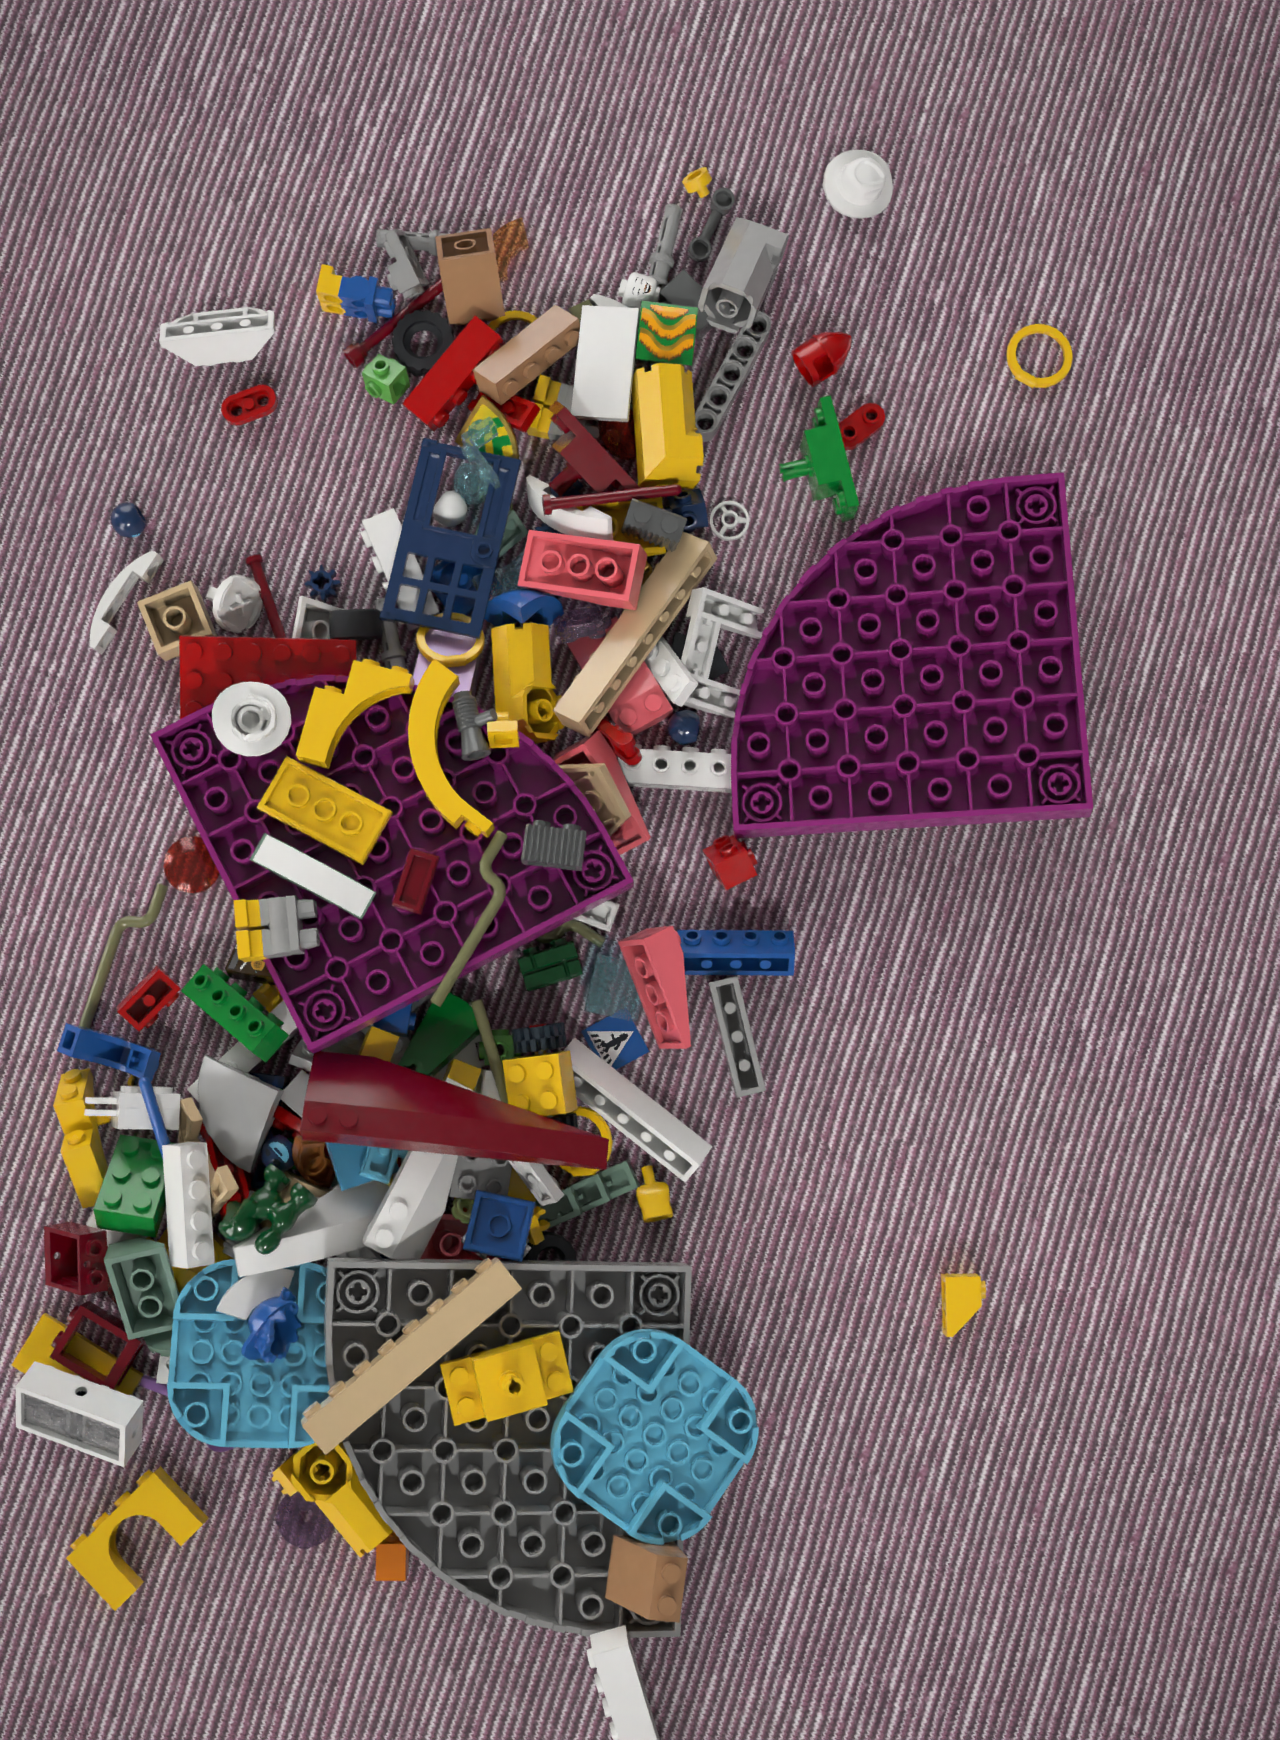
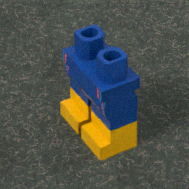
[316,264,396,323]

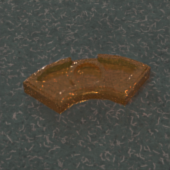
[493,218,529,282]

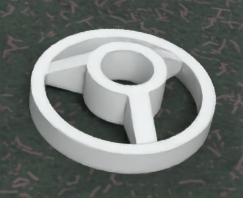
[710,501,749,541]

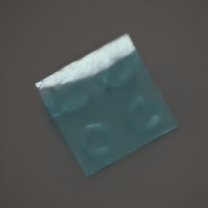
[584,954,641,1022]

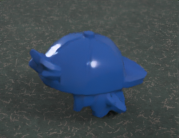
[241,1287,302,1363]

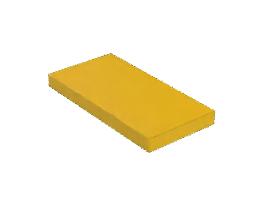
[257,756,392,865]
[11,1313,144,1395]

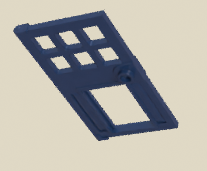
[379,438,521,639]

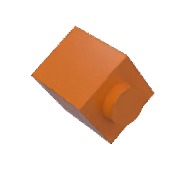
[375,1532,409,1581]

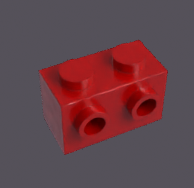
[702,835,758,890]
[116,965,181,1032]

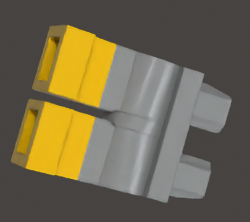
[527,375,602,443]
[233,895,320,962]

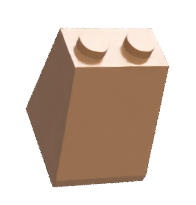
[435,228,505,325]
[605,1534,688,1623]

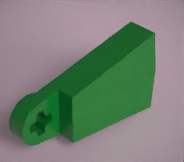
[397,992,480,1076]

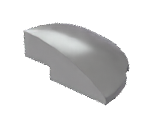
[198,1055,284,1173]

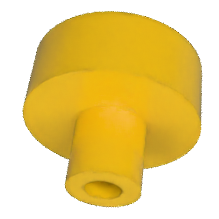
[682,167,712,198]

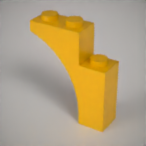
[296,659,415,769]
[53,1068,108,1209]

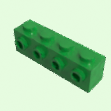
[181,964,289,1063]

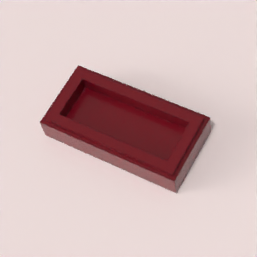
[392,848,440,915]

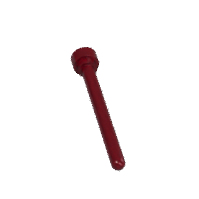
[342,278,443,369]

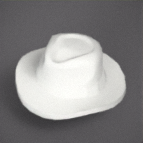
[823,150,893,219]
[212,682,291,757]

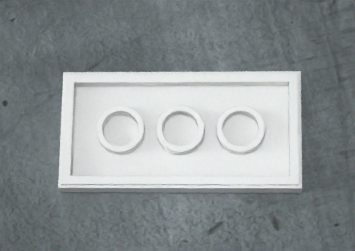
[571,305,640,422]

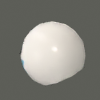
[433,491,468,527]

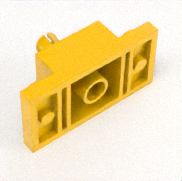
[439,1330,574,1426]

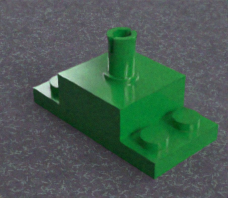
[779,395,859,523]

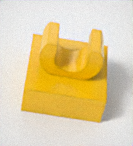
[487,711,519,748]
[252,983,283,1013]
[528,1206,550,1245]
[272,1453,298,1497]

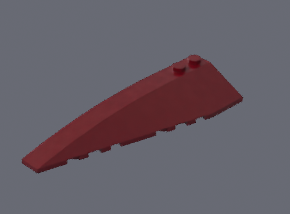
[300,1051,609,1170]

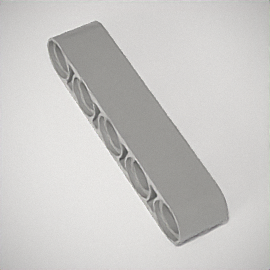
[695,311,771,442]

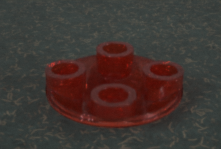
[598,409,636,460]
[164,836,220,893]

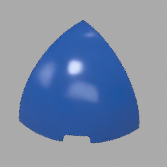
[485,589,564,627]

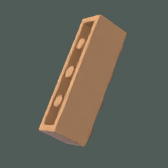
[473,304,580,405]

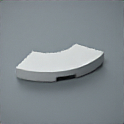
[216,1268,295,1320]

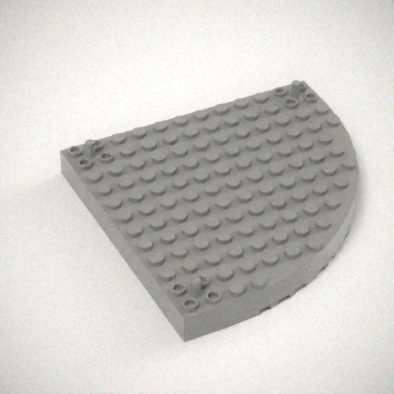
[324,1257,692,1638]

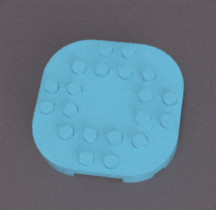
[167,1259,329,1448]
[550,1329,759,1545]

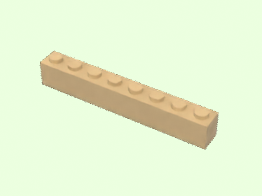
[553,532,717,738]
[301,1257,522,1455]

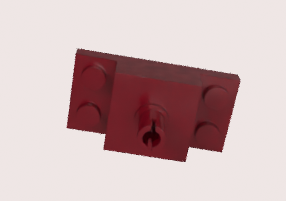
[548,401,640,497]

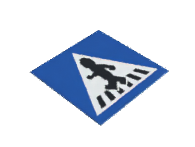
[581,1007,650,1070]

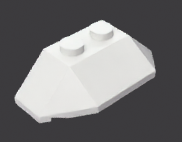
[159,307,275,366]

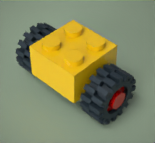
[502,1022,578,1128]

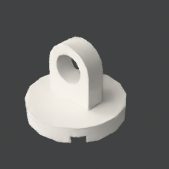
[205,574,263,633]

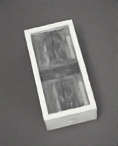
[16,1361,144,1467]

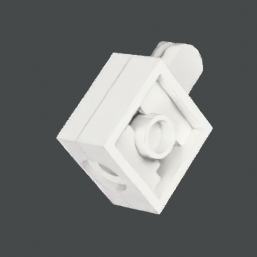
[84,1086,181,1130]

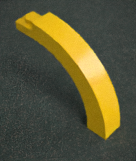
[408,658,495,838]

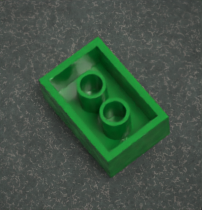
[93,1134,176,1238]

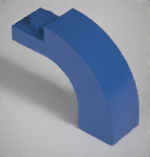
[57,1023,161,1081]

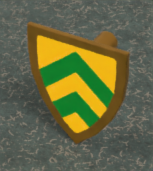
[454,396,519,459]

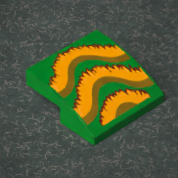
[635,301,698,366]

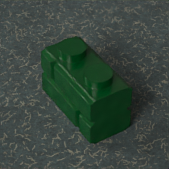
[517,937,584,992]

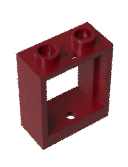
[44,1222,108,1296]
[50,1301,146,1390]

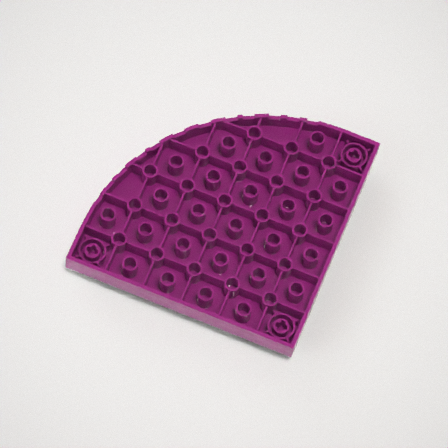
[731,472,1093,839]
[150,675,634,1053]

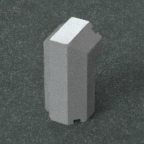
[698,217,789,333]

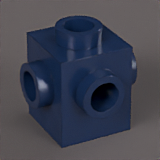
[664,488,709,533]

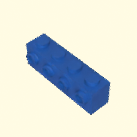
[677,929,795,976]

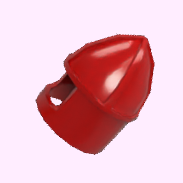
[791,332,852,387]

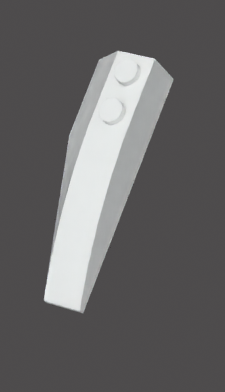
[363,1077,474,1260]
[233,1173,396,1277]

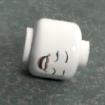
[618,272,661,311]

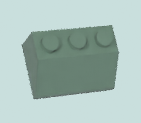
[104,1237,180,1340]

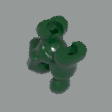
[218,1163,318,1255]

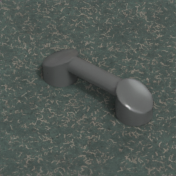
[688,188,735,262]

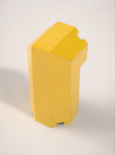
[632,363,704,489]
[491,623,564,744]
[291,1441,393,1557]

